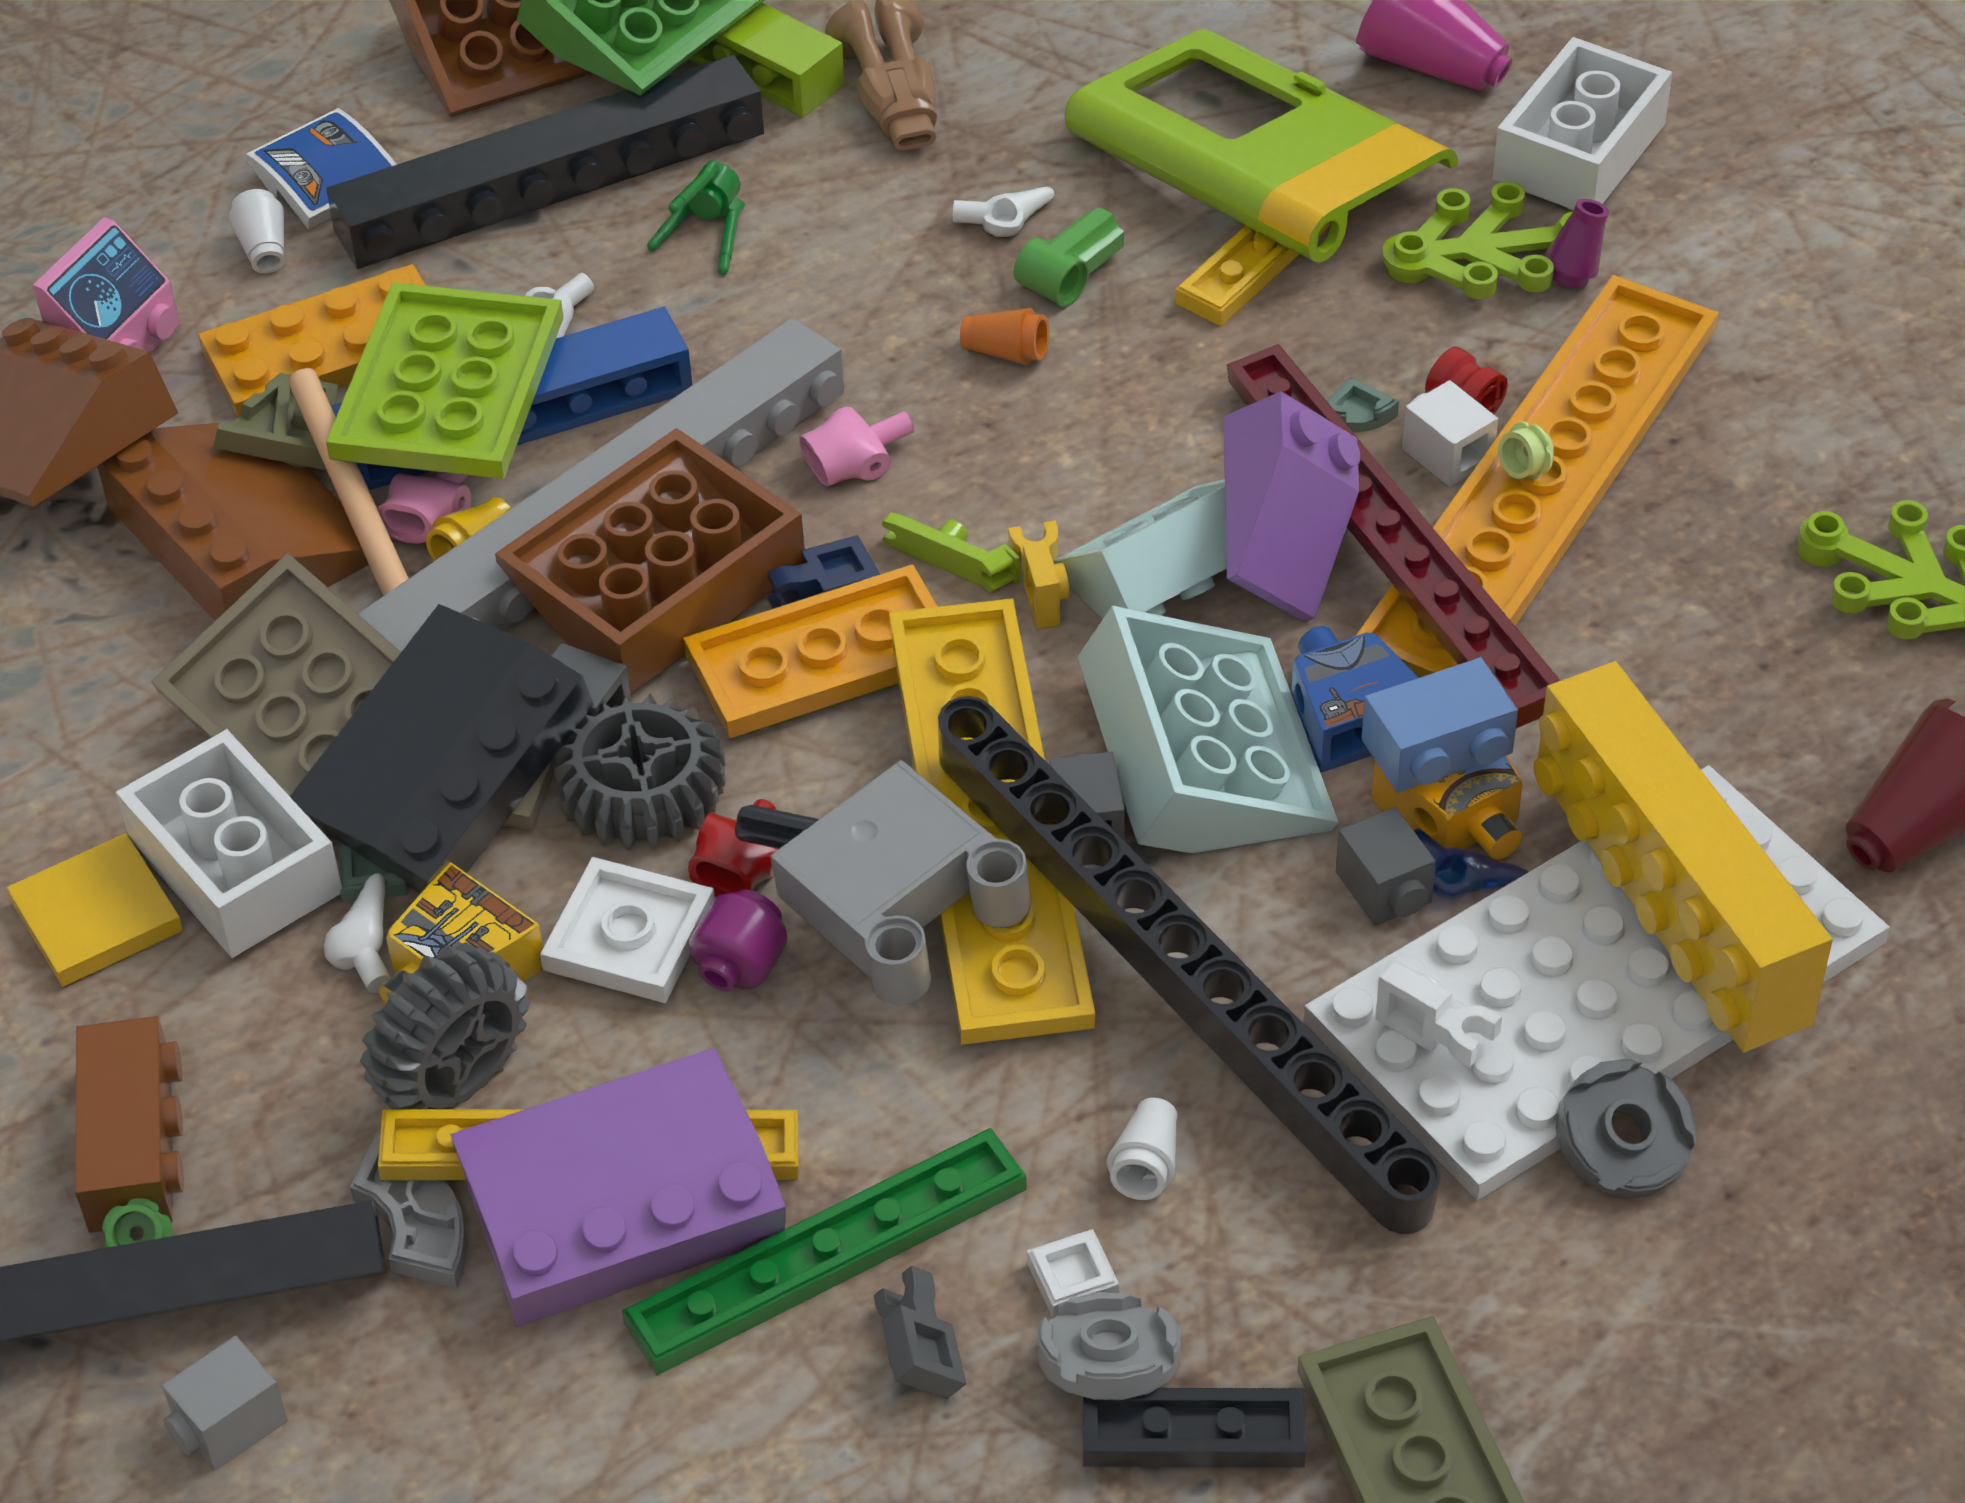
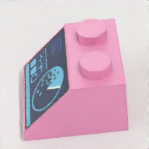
[33,217,180,354]

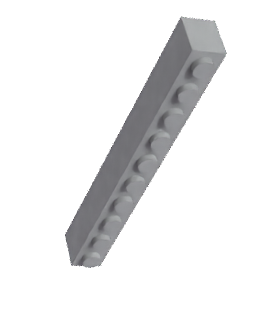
[358,317,844,652]

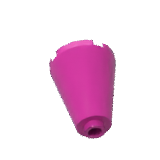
[1356,0,1512,92]

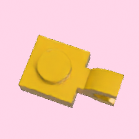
[1008,520,1069,630]

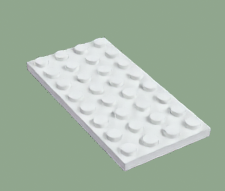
[1304,765,1890,1201]

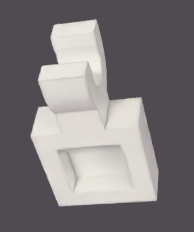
[1375,960,1502,1068]

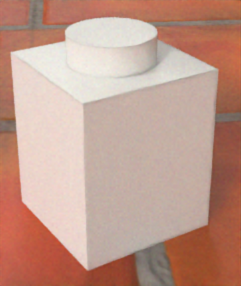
[1402,380,1498,487]

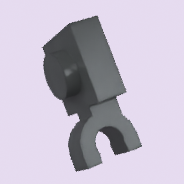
[873,1266,967,1399]

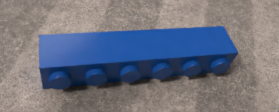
[331,306,693,490]

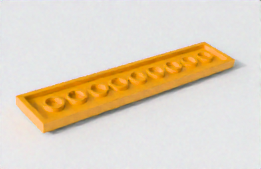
[1356,275,1719,678]

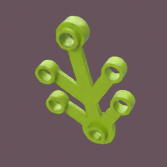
[1382,182,1573,299]
[1797,500,1965,639]

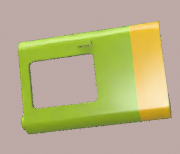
[1065,28,1458,263]

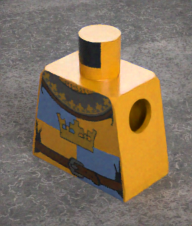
[1371,755,1523,860]

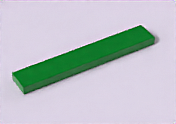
[622,1127,1027,1375]

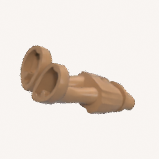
[825,0,937,151]

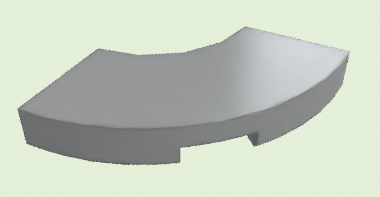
[350,1133,467,1289]

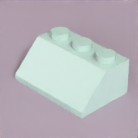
[1053,479,1227,619]

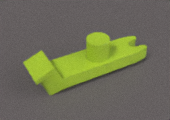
[881,512,1021,593]

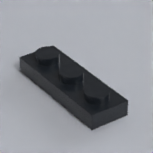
[1083,1388,1306,1468]

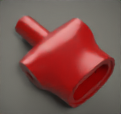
[688,799,779,897]

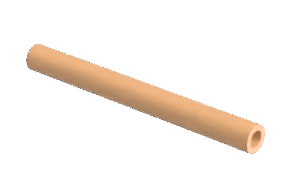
[288,368,409,596]

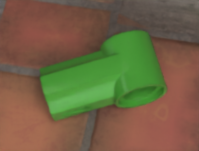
[1013,207,1124,307]

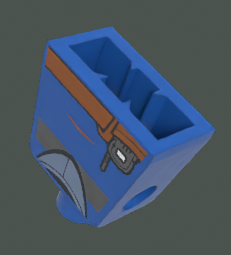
[1291,626,1419,773]

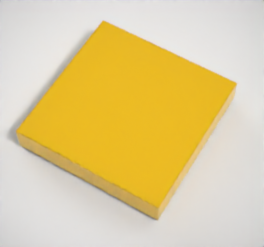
[6,833,183,987]

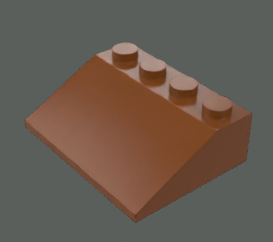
[389,0,591,117]
[0,318,178,507]
[97,421,369,621]
[495,428,805,694]

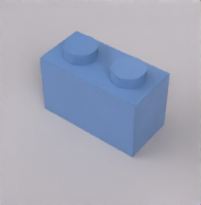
[1361,657,1518,793]

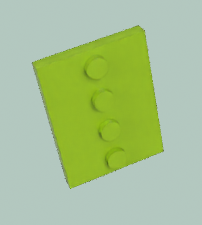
[326,282,564,479]

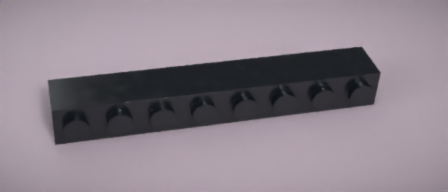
[326,55,764,269]

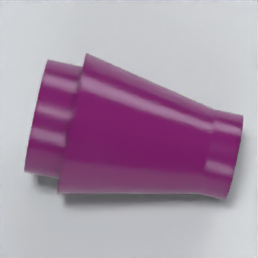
[1544,199,1609,288]

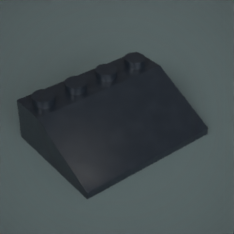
[290,604,594,894]

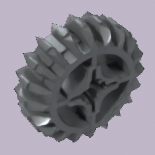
[553,693,726,851]
[360,942,530,1109]

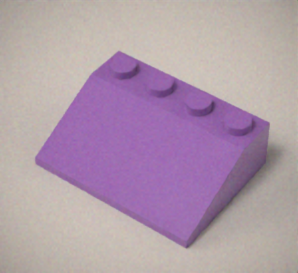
[450,1047,786,1327]

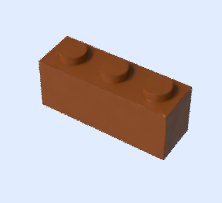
[75,1016,184,1233]

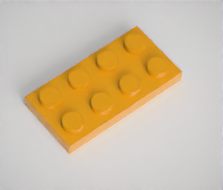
[198,264,426,418]
[683,564,938,739]

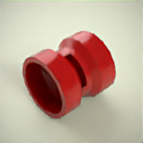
[1425,347,1508,414]

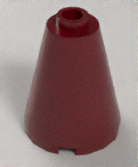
[1846,698,1965,872]

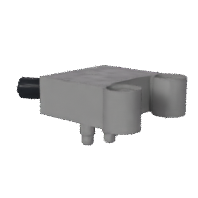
[735,760,1031,1005]

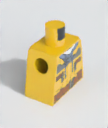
[379,862,543,1004]

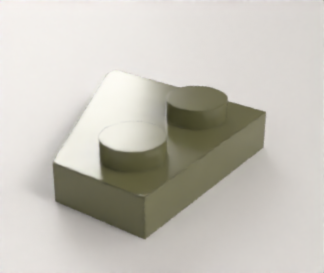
[213,373,338,470]

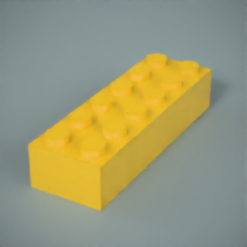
[1533,661,1833,1053]

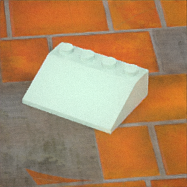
[1077,606,1339,854]

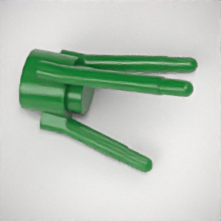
[647,160,745,275]

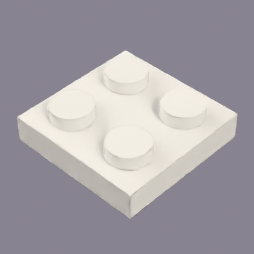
[540,857,715,1003]

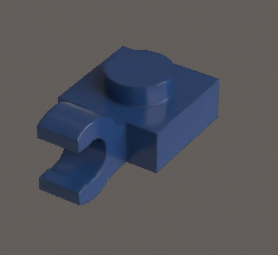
[768,535,880,609]

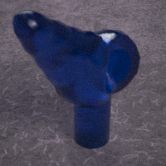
[1413,828,1528,900]

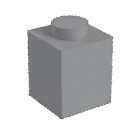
[162,1335,288,1471]

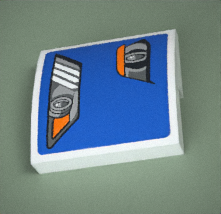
[245,108,397,230]

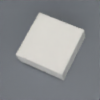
[1027,1229,1119,1318]

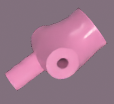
[799,407,914,488]
[377,472,471,544]

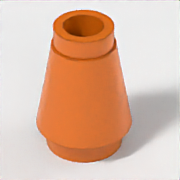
[960,308,1049,365]

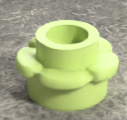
[1498,422,1554,480]

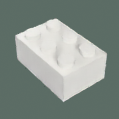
[1492,37,1673,210]
[116,729,342,958]

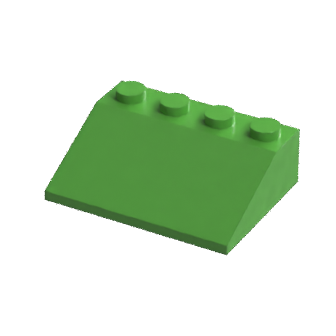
[517,0,765,96]

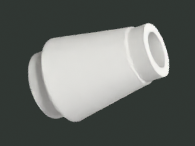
[228,189,285,274]
[1107,1098,1178,1200]

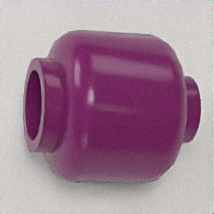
[689,890,787,992]

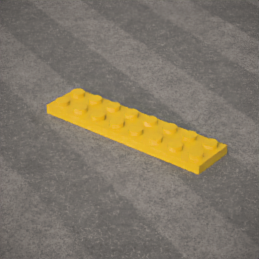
[889,598,1095,1045]

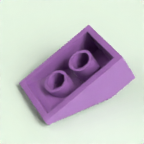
[1223,391,1360,622]

